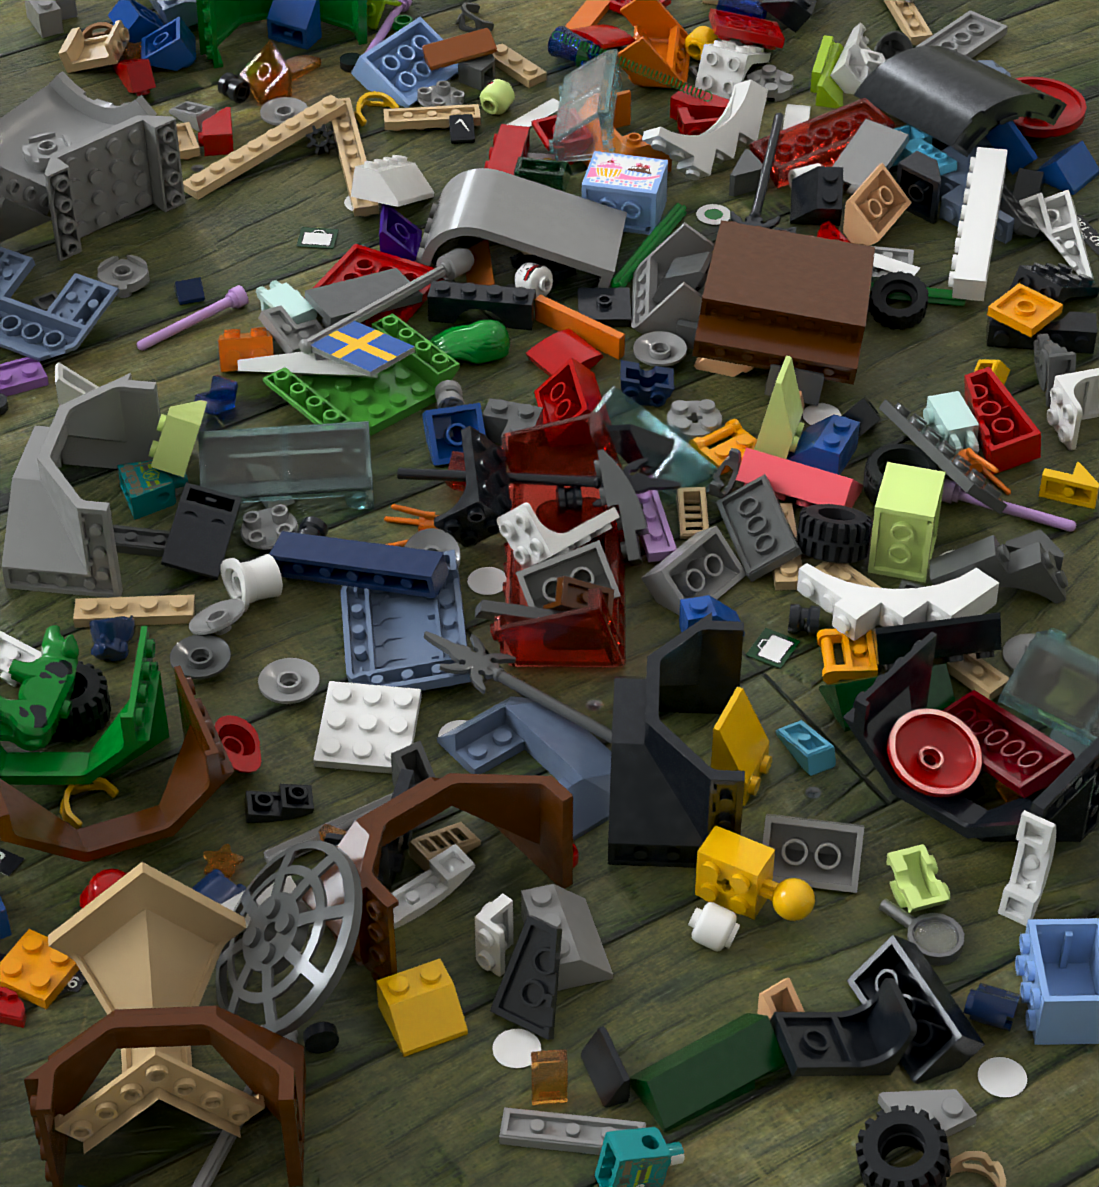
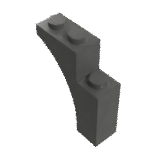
[929,535,1068,604]

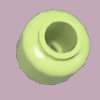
[480,79,515,115]

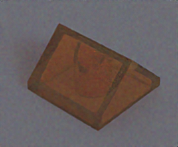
[240,40,292,105]

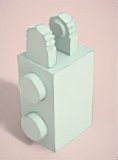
[256,280,317,324]
[923,391,979,456]

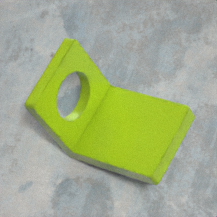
[367,0,402,29]

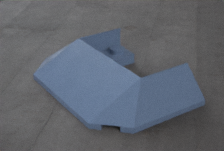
[0,247,119,361]
[437,696,611,841]

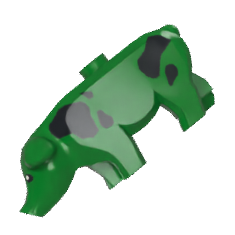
[0,625,79,751]

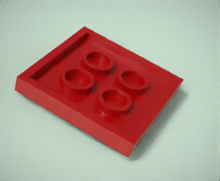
[709,8,785,50]

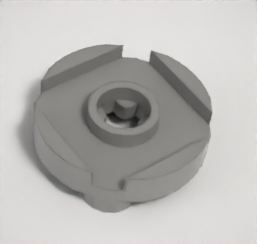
[747,65,794,102]
[22,132,72,171]
[97,255,150,298]
[667,399,722,443]

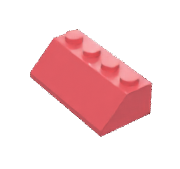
[736,447,863,508]

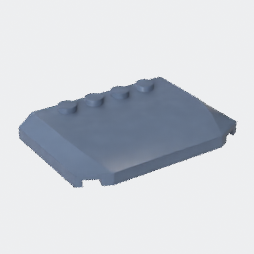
[340,549,471,691]

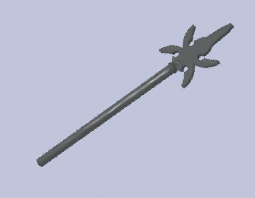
[424,631,612,744]

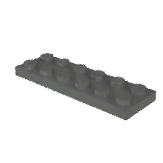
[879,399,1008,514]

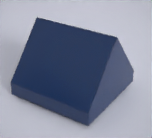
[174,277,205,305]

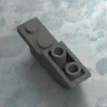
[594,450,649,566]

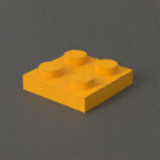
[987,283,1063,337]
[0,929,80,1009]

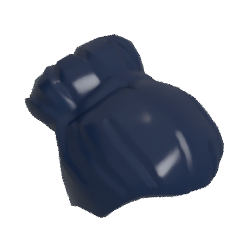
[89,615,136,662]

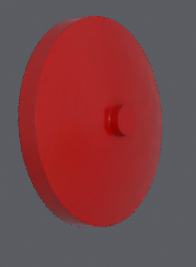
[1013,77,1086,138]

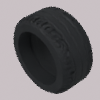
[863,444,940,505]

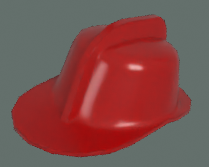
[214,715,261,773]

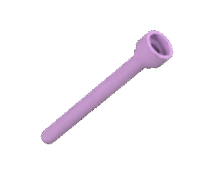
[365,0,412,52]
[137,285,249,351]
[942,479,1076,532]

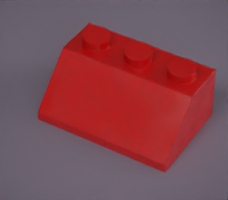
[534,357,610,446]

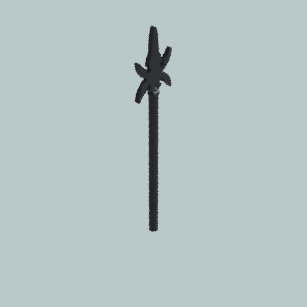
[730,113,784,229]
[397,457,681,509]

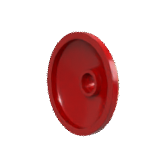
[887,708,982,797]

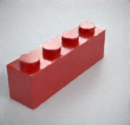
[484,124,530,177]

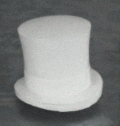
[220,554,283,612]

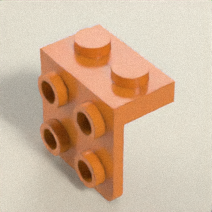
[218,327,274,372]

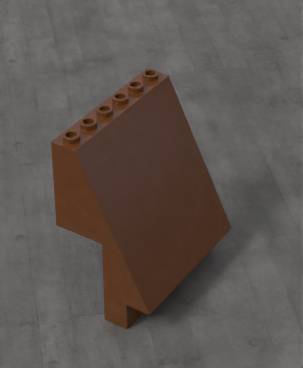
[692,220,875,385]

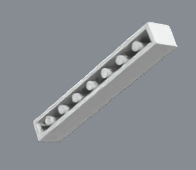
[948,147,1008,301]

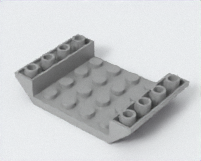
[44,115,185,261]

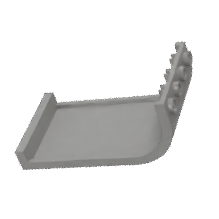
[415,168,627,288]

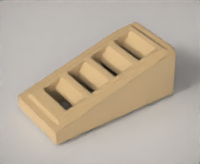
[676,487,709,539]
[409,822,481,871]

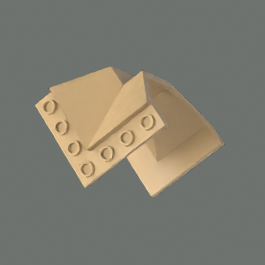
[48,862,265,1154]

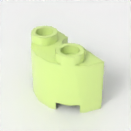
[886,844,950,913]

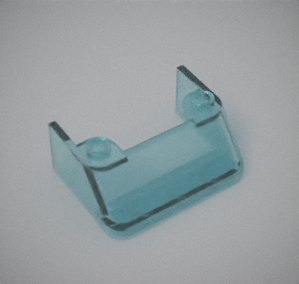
[585,385,719,496]

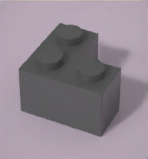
[482,398,543,467]

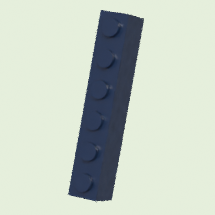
[269,531,449,598]

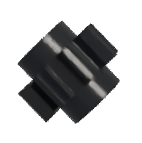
[305,124,336,155]

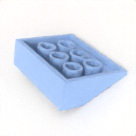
[351,17,459,108]

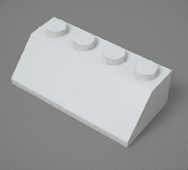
[351,155,434,207]

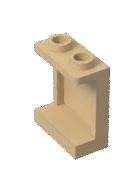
[58,20,130,73]

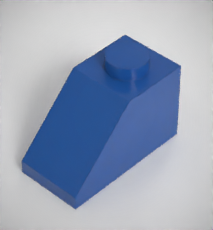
[679,595,745,637]

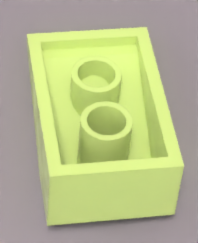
[754,355,805,459]
[148,400,207,477]

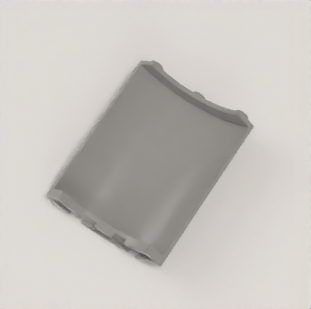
[0,71,157,186]

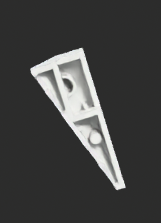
[830,23,872,94]
[1019,190,1095,284]
[237,352,378,378]

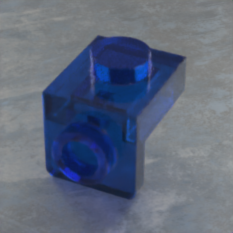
[194,375,238,415]

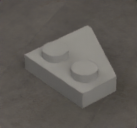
[878,1089,977,1152]

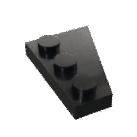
[490,915,562,1040]

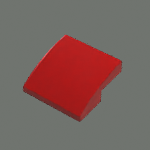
[569,24,635,49]
[526,328,604,377]

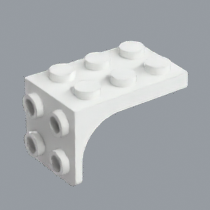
[695,40,771,100]
[1047,368,1099,451]
[497,502,620,569]

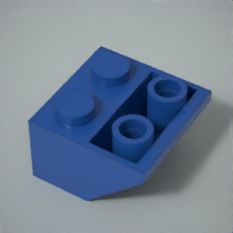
[267,0,322,50]

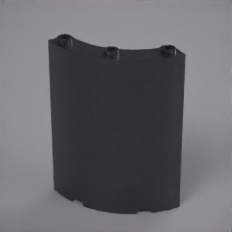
[854,46,1067,157]

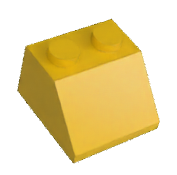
[376,959,468,1057]

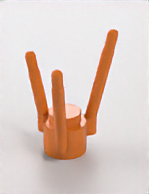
[956,448,1011,495]
[384,504,439,547]

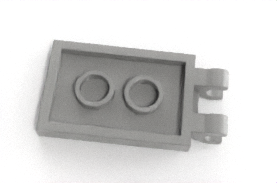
[832,119,909,197]

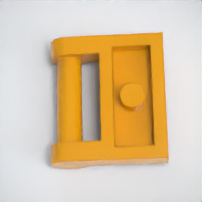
[689,418,757,475]
[816,628,878,684]

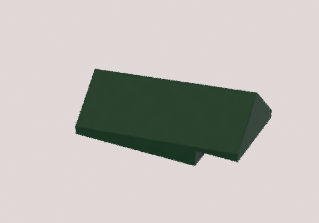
[819,663,956,732]
[629,1013,785,1133]

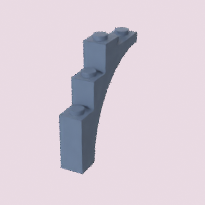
[939,136,1015,244]

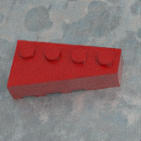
[964,367,1041,475]

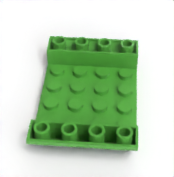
[263,313,460,445]

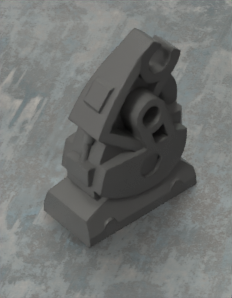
[1033,334,1076,407]

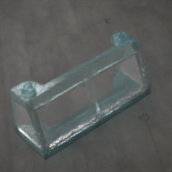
[549,49,623,163]

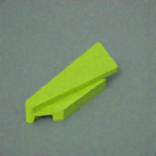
[810,35,844,109]

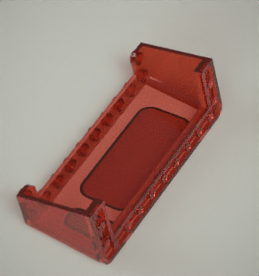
[490,411,626,668]

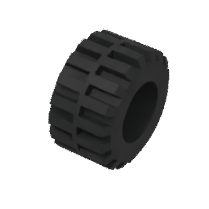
[796,504,873,563]
[51,661,111,742]
[856,1105,951,1187]

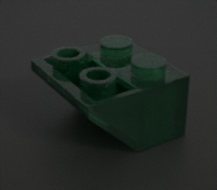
[514,157,572,192]

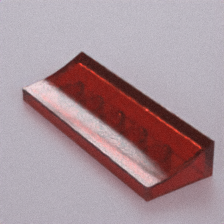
[749,98,895,189]

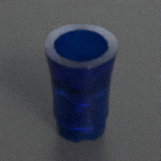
[716,0,767,19]
[548,26,601,66]

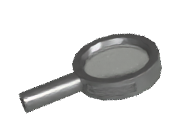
[879,899,965,966]

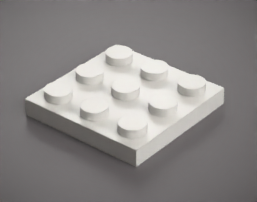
[313,681,422,774]

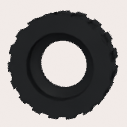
[869,271,929,330]

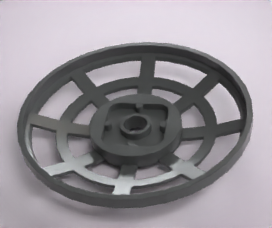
[215,840,363,1036]

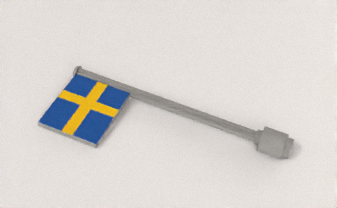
[299,248,474,377]

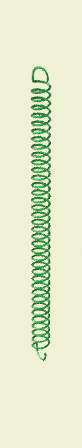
[552,31,713,102]

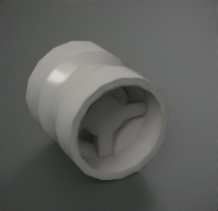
[435,380,465,409]

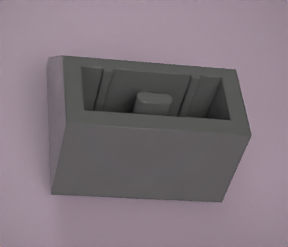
[652,251,713,304]

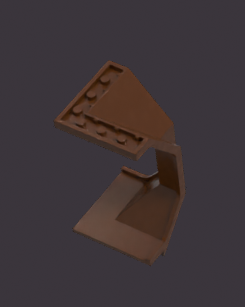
[0,665,234,862]
[301,773,573,982]
[24,1006,306,1187]

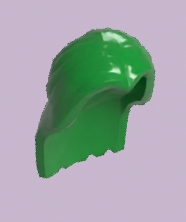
[430,319,510,364]

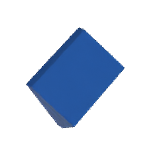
[986,121,1038,175]
[1035,140,1099,195]

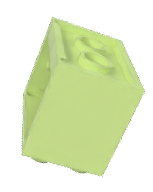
[868,462,945,583]

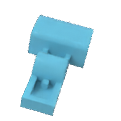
[892,124,957,176]

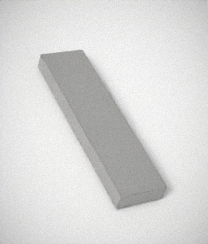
[499,1107,646,1155]

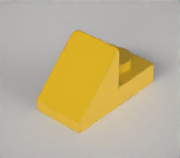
[1039,462,1099,509]

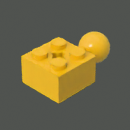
[695,825,815,921]

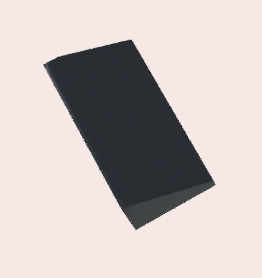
[581,1026,630,1108]

